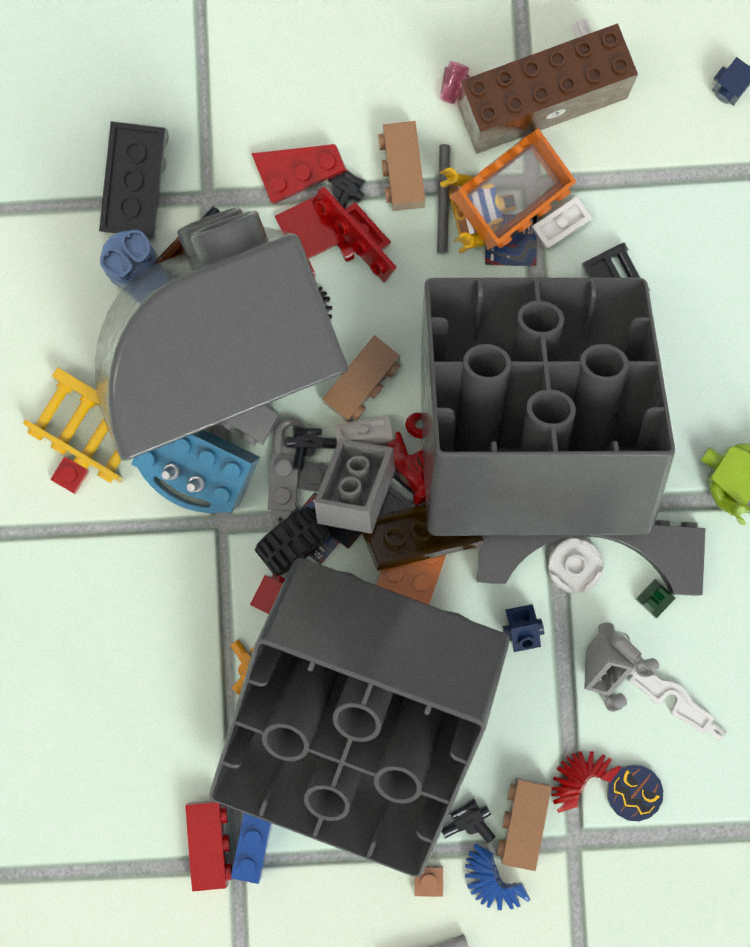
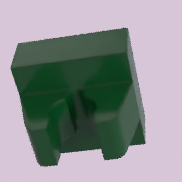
[635,579,676,618]

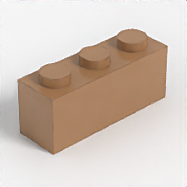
[378,121,425,211]
[322,335,401,423]
[496,777,552,871]

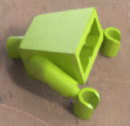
[700,443,750,525]

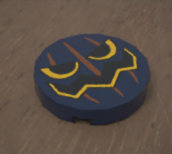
[607,765,664,822]

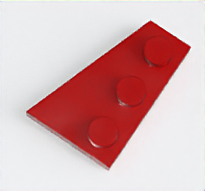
[251,144,347,204]

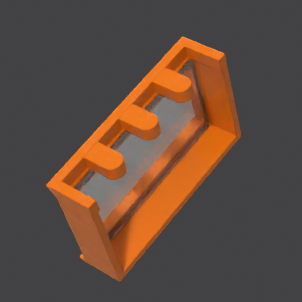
[449,128,577,250]

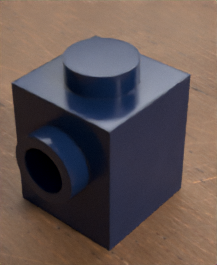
[712,57,750,106]

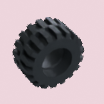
[254,506,330,577]

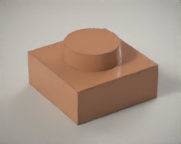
[415,866,443,897]

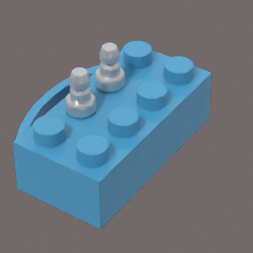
[131,430,260,513]

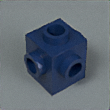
[502,604,545,652]

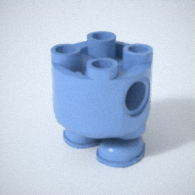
[100,230,158,289]

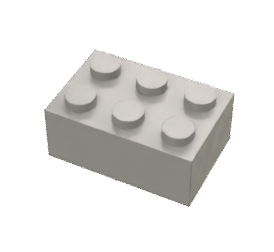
[314,439,395,534]

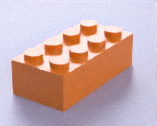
[377,555,446,605]

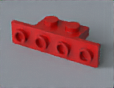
[312,187,397,283]

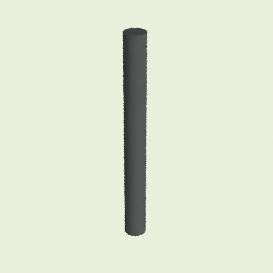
[437,144,450,253]

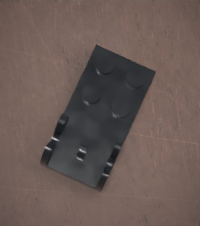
[99,121,169,238]

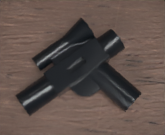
[328,170,366,209]
[285,425,337,471]
[441,798,496,844]

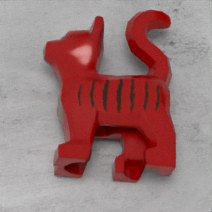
[385,413,426,506]

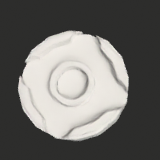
[548,538,603,594]

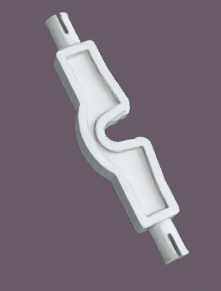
[628,666,726,741]

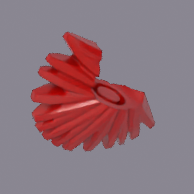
[551,751,621,813]

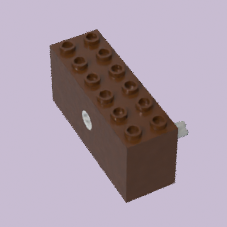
[457,19,638,154]

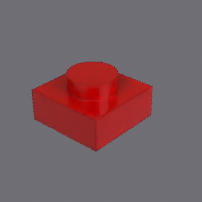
[50,456,90,494]

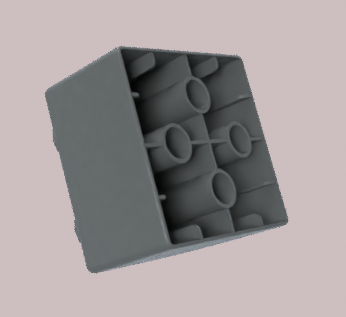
[95,207,348,461]
[421,278,675,536]
[209,558,510,877]

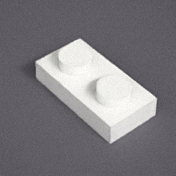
[531,196,593,251]
[335,416,393,445]

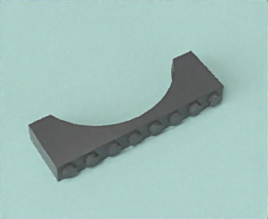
[477,520,706,596]

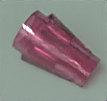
[439,61,470,104]

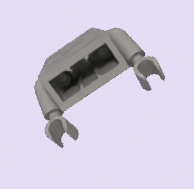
[584,623,659,712]

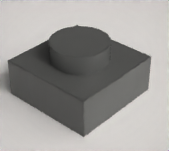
[299,461,329,492]

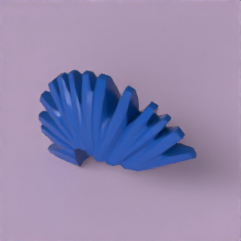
[465,843,531,910]

